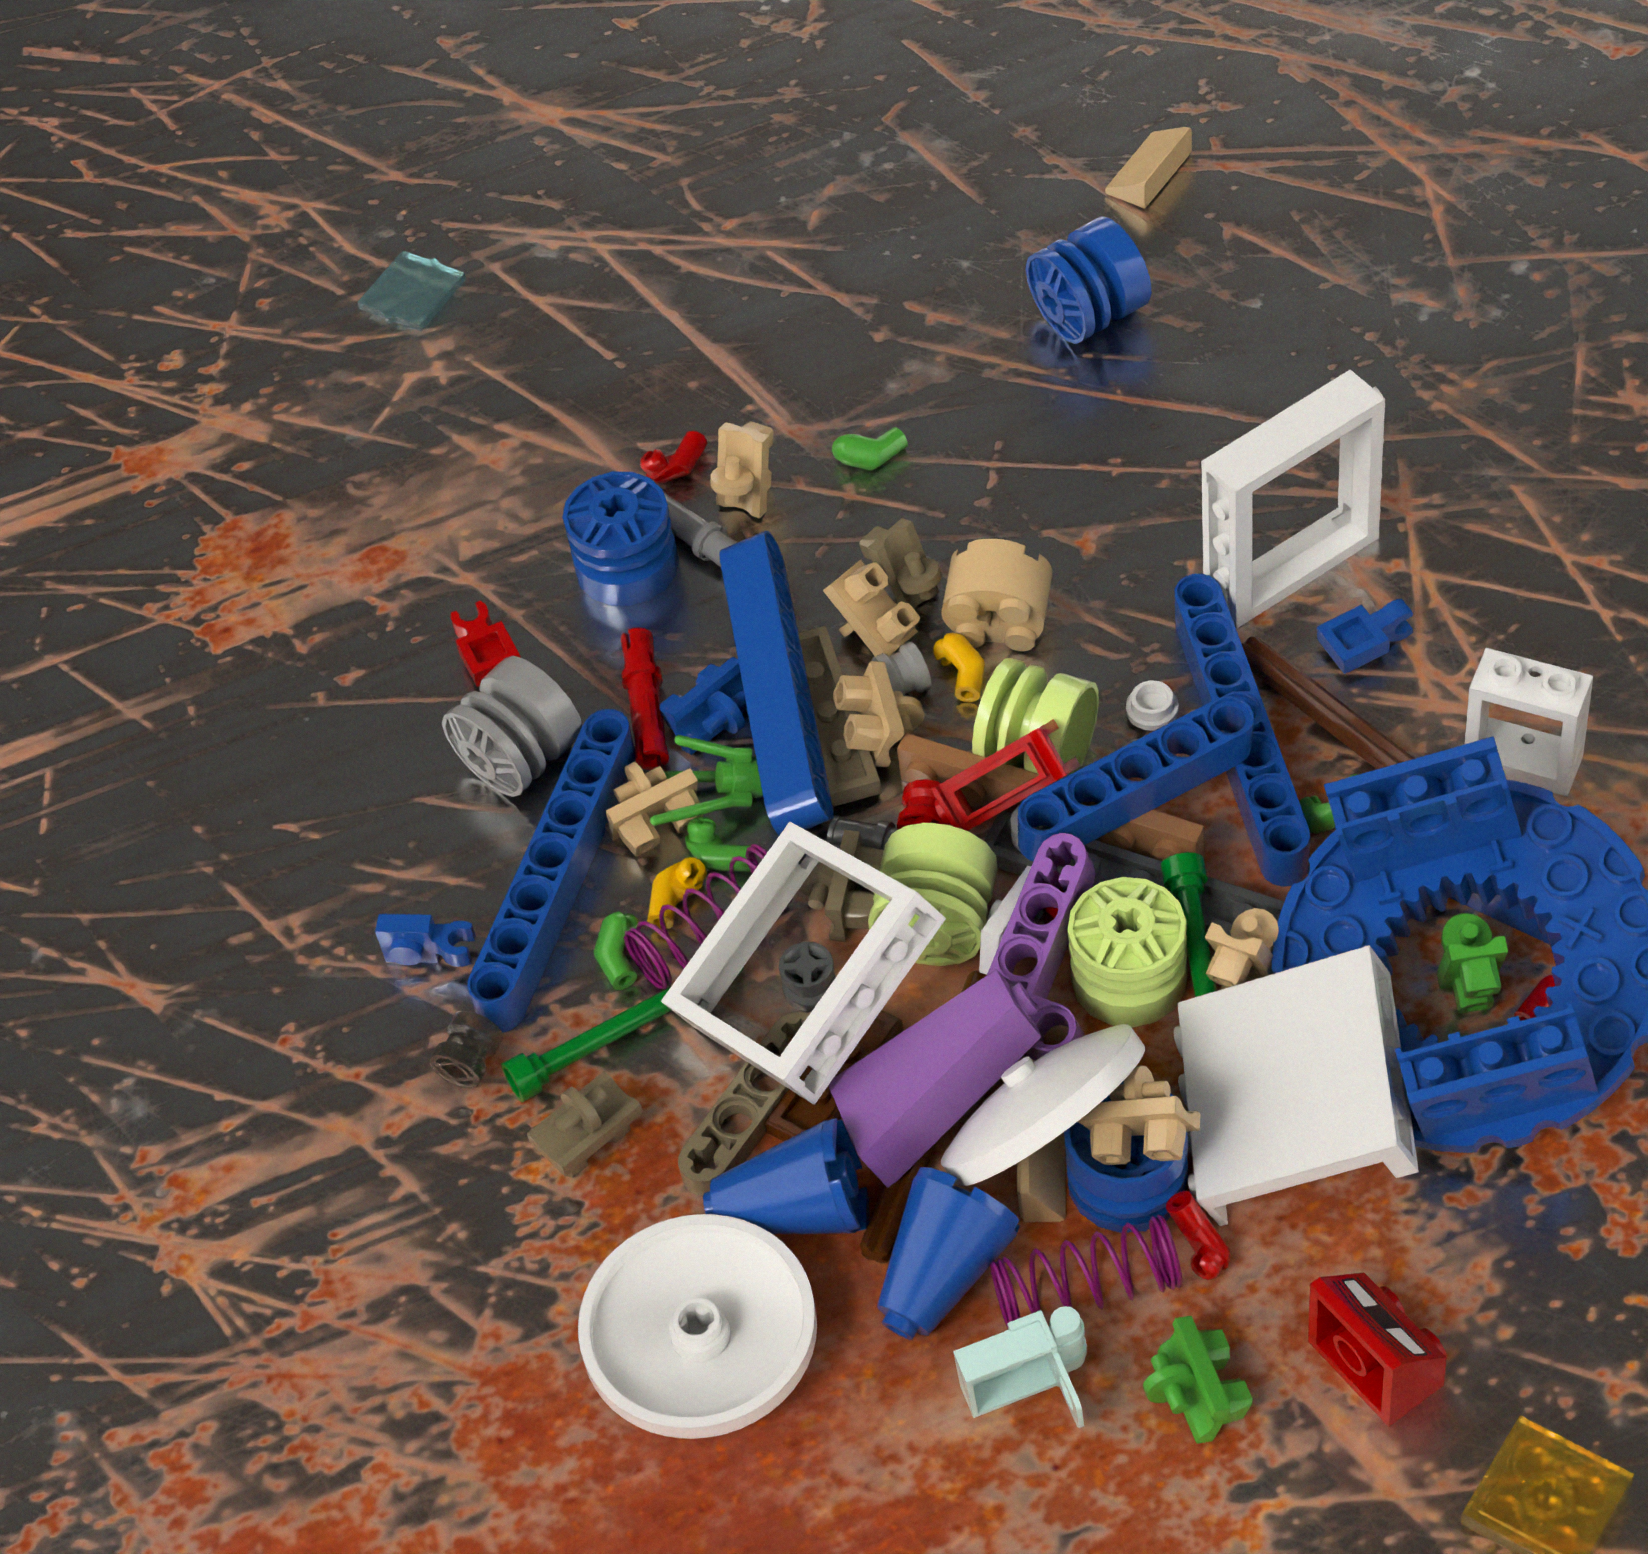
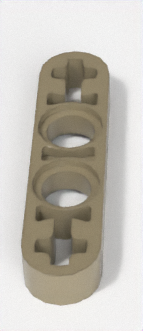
[678,1012,810,1196]

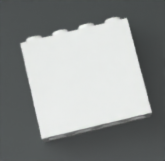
[1174,945,1419,1226]

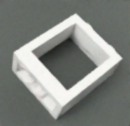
[1465,648,1593,797]

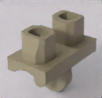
[859,518,942,609]
[799,830,884,942]
[527,1071,643,1178]

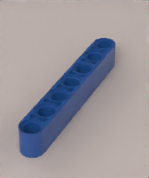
[719,531,834,836]
[1174,573,1310,887]
[467,709,636,1033]

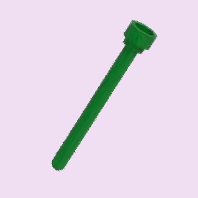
[1160,852,1217,997]
[501,967,744,1103]

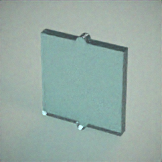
[357,250,466,332]

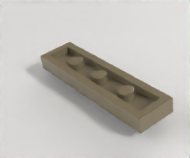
[799,625,882,807]

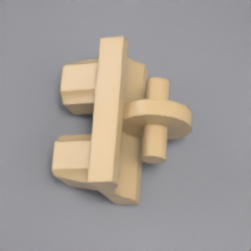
[710,421,773,518]
[823,560,920,656]
[833,661,925,767]
[605,762,703,856]
[1205,908,1279,990]
[1077,1065,1200,1165]

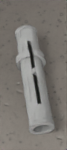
[663,491,738,567]

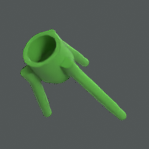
[650,735,763,826]

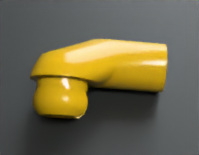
[933,633,985,703]
[647,857,707,929]

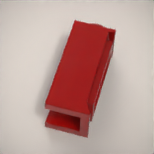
[931,719,1080,831]

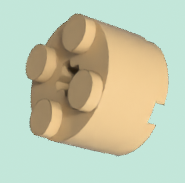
[941,539,1053,651]

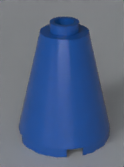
[703,1118,870,1234]
[877,1167,1020,1340]

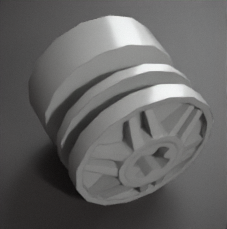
[442,656,582,797]

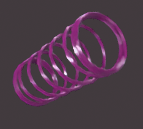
[624,844,793,989]
[990,1214,1182,1329]

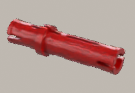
[620,627,669,770]

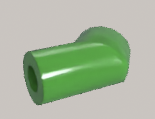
[685,817,751,872]

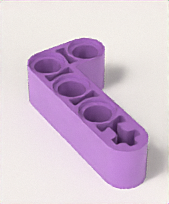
[987,833,1096,1060]

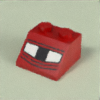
[1308,1272,1447,1427]

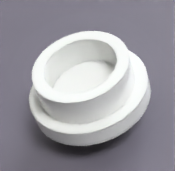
[1126,680,1179,731]

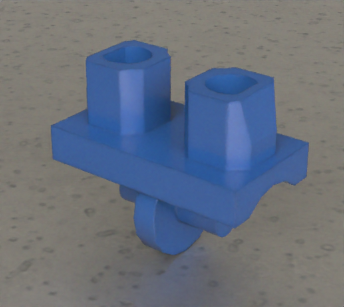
[659,657,747,755]

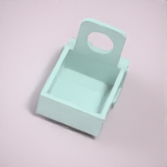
[953,1306,1087,1428]

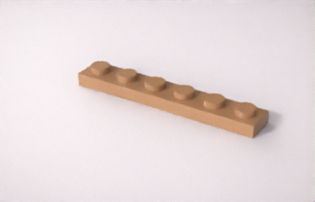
[897,733,1205,861]

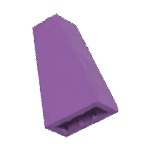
[828,969,1041,1188]

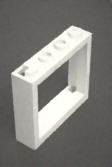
[1201,370,1385,629]
[661,822,946,1105]

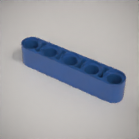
[1018,696,1254,861]

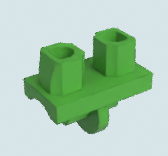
[1436,913,1508,1013]
[1143,1316,1253,1444]

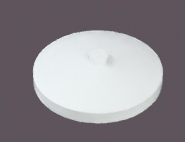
[941,1024,1145,1186]
[578,1214,817,1439]

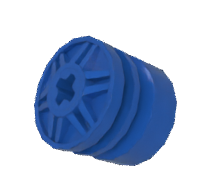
[1025,216,1152,344]
[562,471,679,606]
[1064,1081,1188,1233]

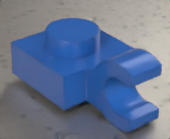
[1317,598,1413,674]
[375,914,476,967]

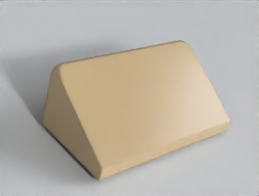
[1105,127,1192,208]
[1017,1132,1066,1222]

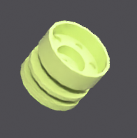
[972,658,1099,780]
[868,823,998,966]
[1067,877,1188,1027]

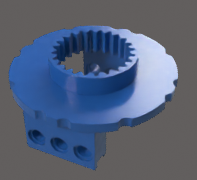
[1271,736,1648,1153]

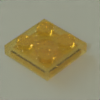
[1461,1415,1634,1554]

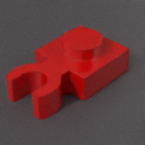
[451,600,521,687]

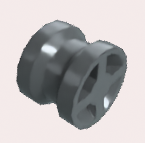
[778,942,836,1012]

